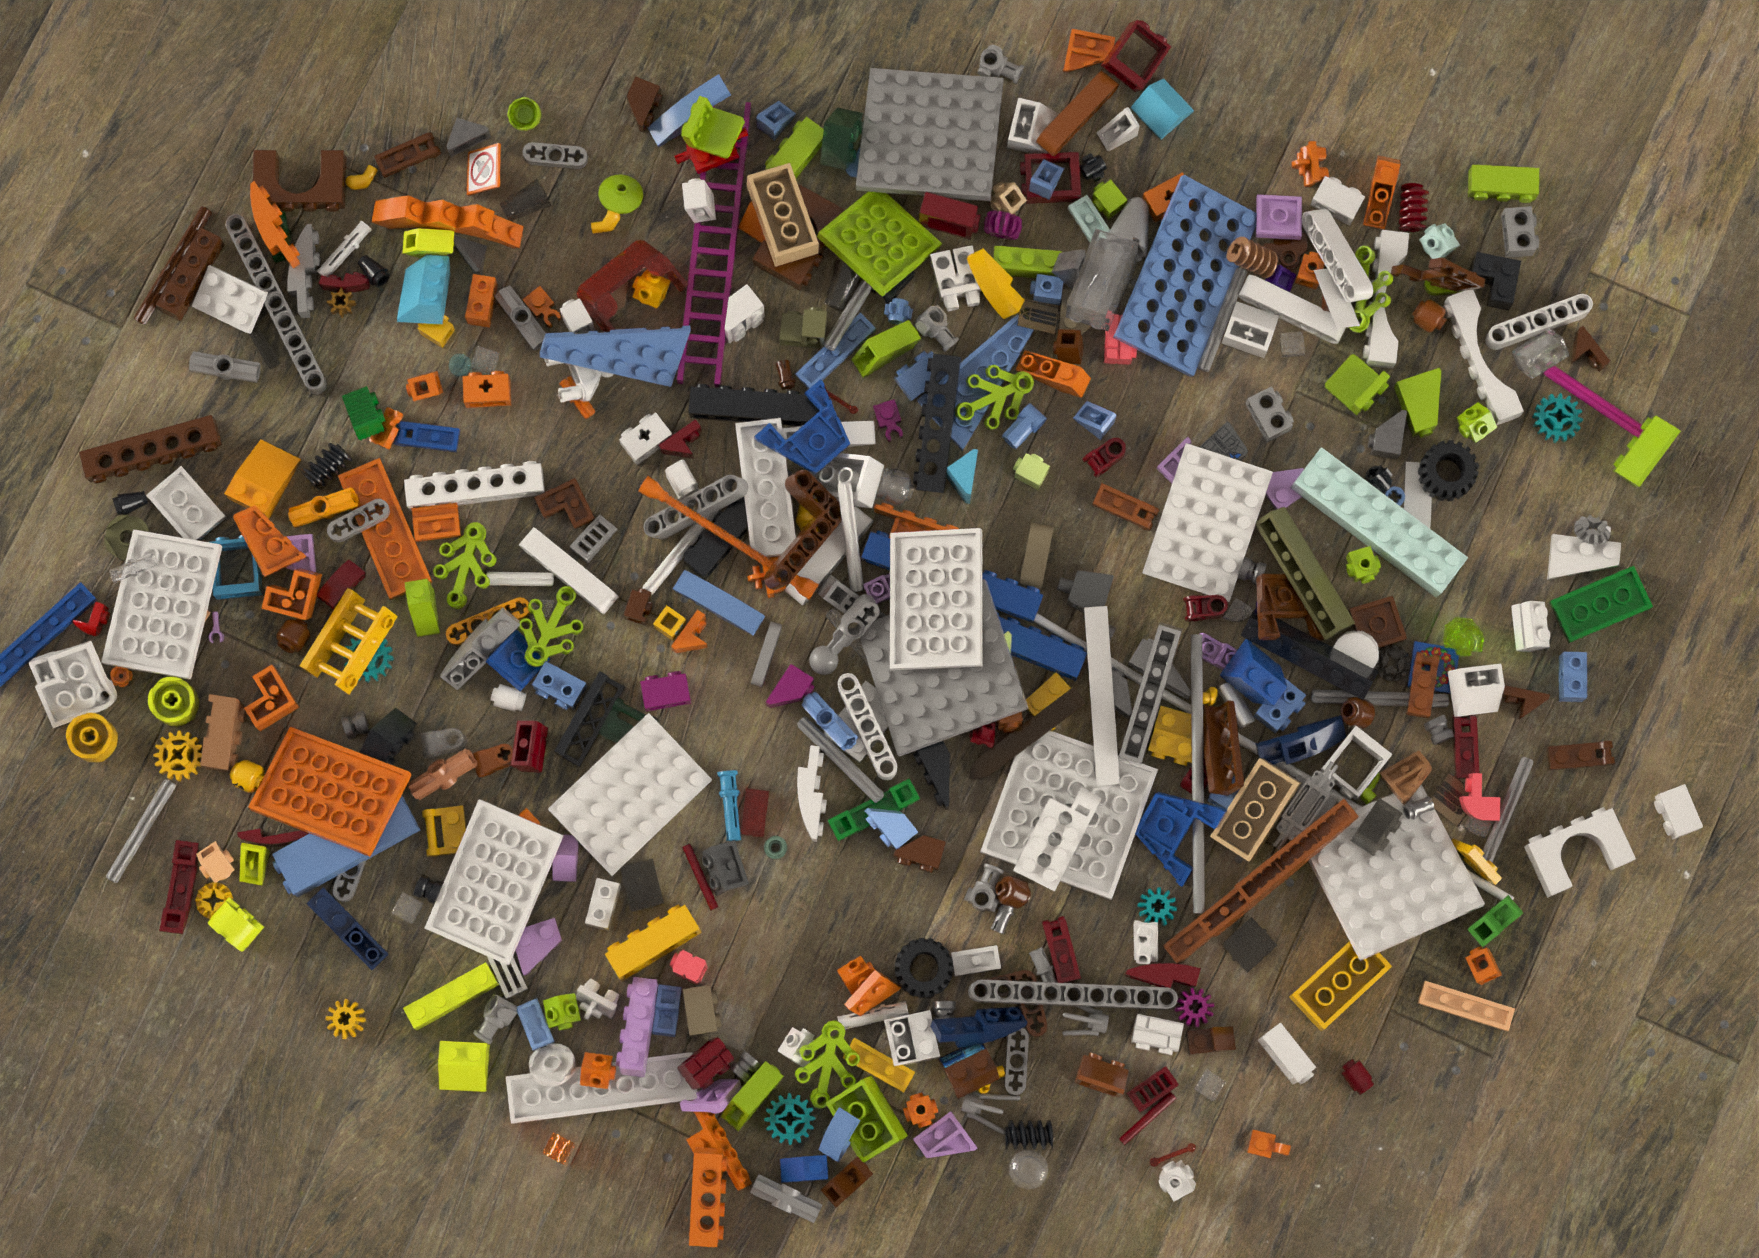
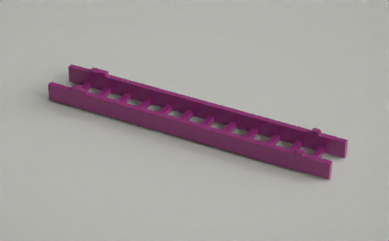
[677,102,752,388]

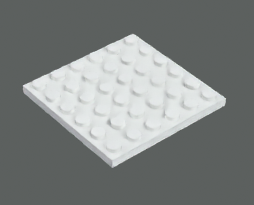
[980,731,1158,900]
[1309,784,1485,961]

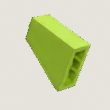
[851,320,921,378]
[1394,368,1441,438]
[404,579,440,637]
[721,1061,783,1132]

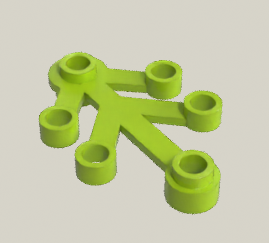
[1349,246,1393,333]
[955,365,1034,429]
[433,522,496,609]
[518,586,583,667]
[795,1020,860,1109]

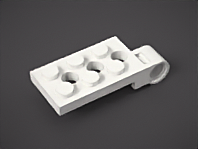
[1013,787,1102,891]

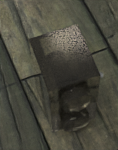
[1351,798,1403,856]

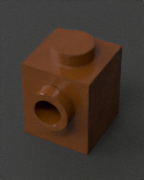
[1053,329,1084,364]

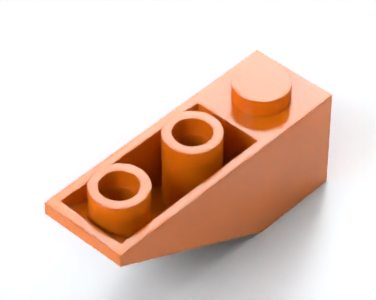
[1363,155,1401,230]
[1015,350,1091,398]

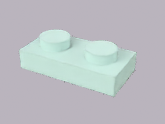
[1068,195,1110,245]

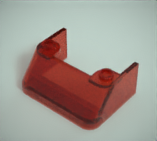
[576,240,689,332]

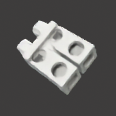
[930,245,981,312]

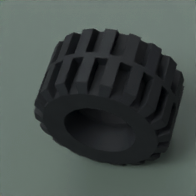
[1418,440,1479,502]
[895,938,953,998]

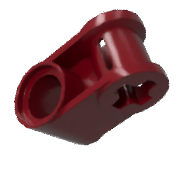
[1082,438,1126,478]
[1183,595,1228,622]

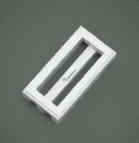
[487,956,528,999]

